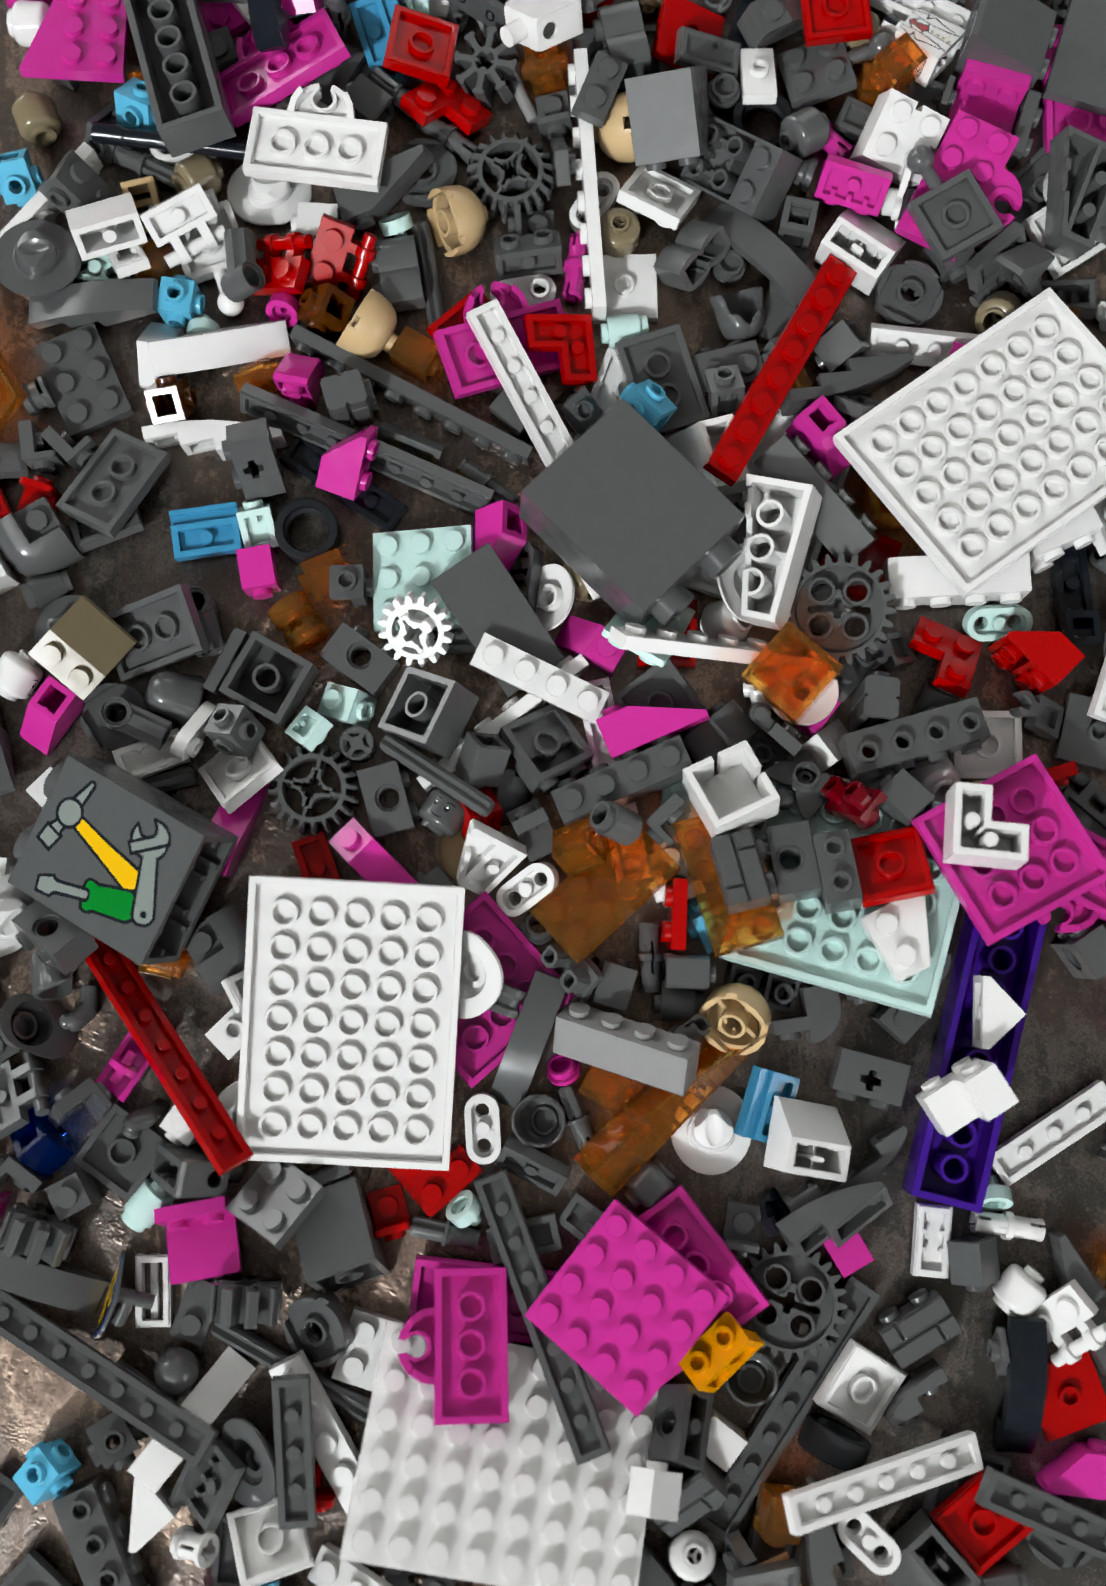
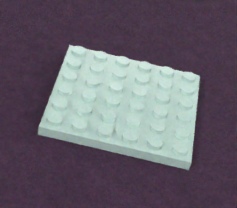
[719,761,960,1018]

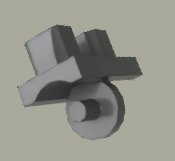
[540,932,605,1002]

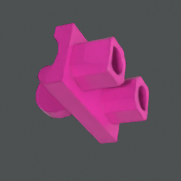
[95,1032,150,1103]

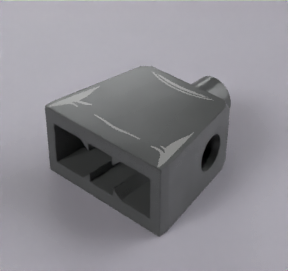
[150,1142,243,1198]

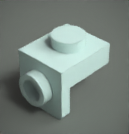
[317,682,377,729]

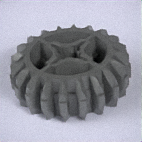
[466,131,555,224]
[267,744,361,835]

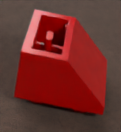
[986,631,1085,696]

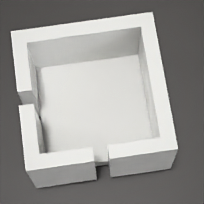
[850,88,950,188]
[682,740,780,838]

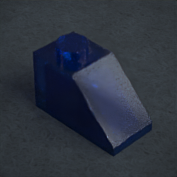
[10,1107,74,1178]

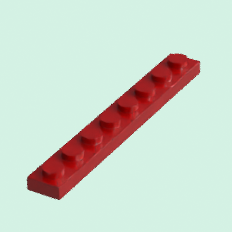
[703,254,857,487]
[84,935,253,1177]

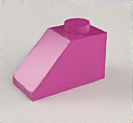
[554,615,627,678]
[1036,1438,1106,1500]

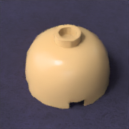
[593,91,635,163]
[427,185,488,257]
[336,289,399,359]
[699,983,771,1055]

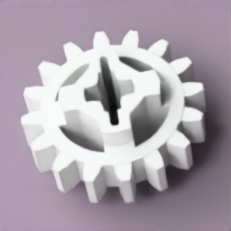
[378,591,454,667]

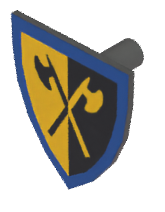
[93,1250,155,1339]

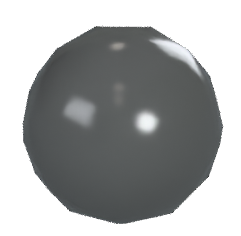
[153,1347,200,1394]

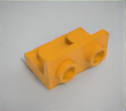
[679,1312,765,1393]

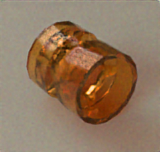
[267,590,331,655]

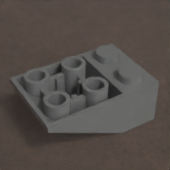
[679,114,803,225]

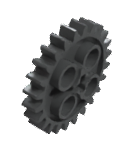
[787,553,898,667]
[741,1242,848,1363]

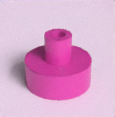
[265,292,300,328]

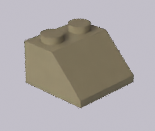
[28,594,138,701]

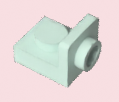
[236,498,279,548]
[285,706,333,752]

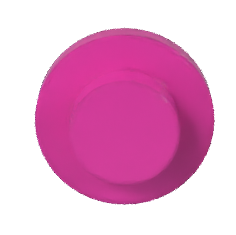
[547,1054,581,1086]

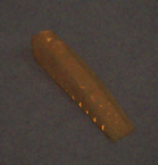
[573,1041,750,1198]

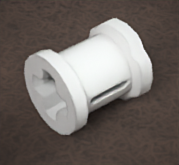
[170,1525,220,1569]

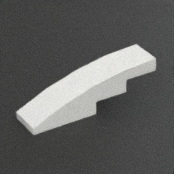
[147,319,292,377]
[141,420,288,461]
[127,1346,256,1494]

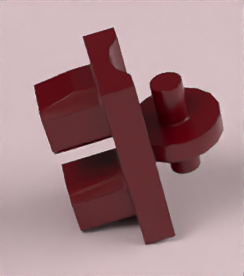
[821,775,888,829]

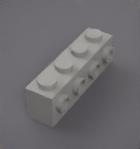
[553,1001,701,1096]

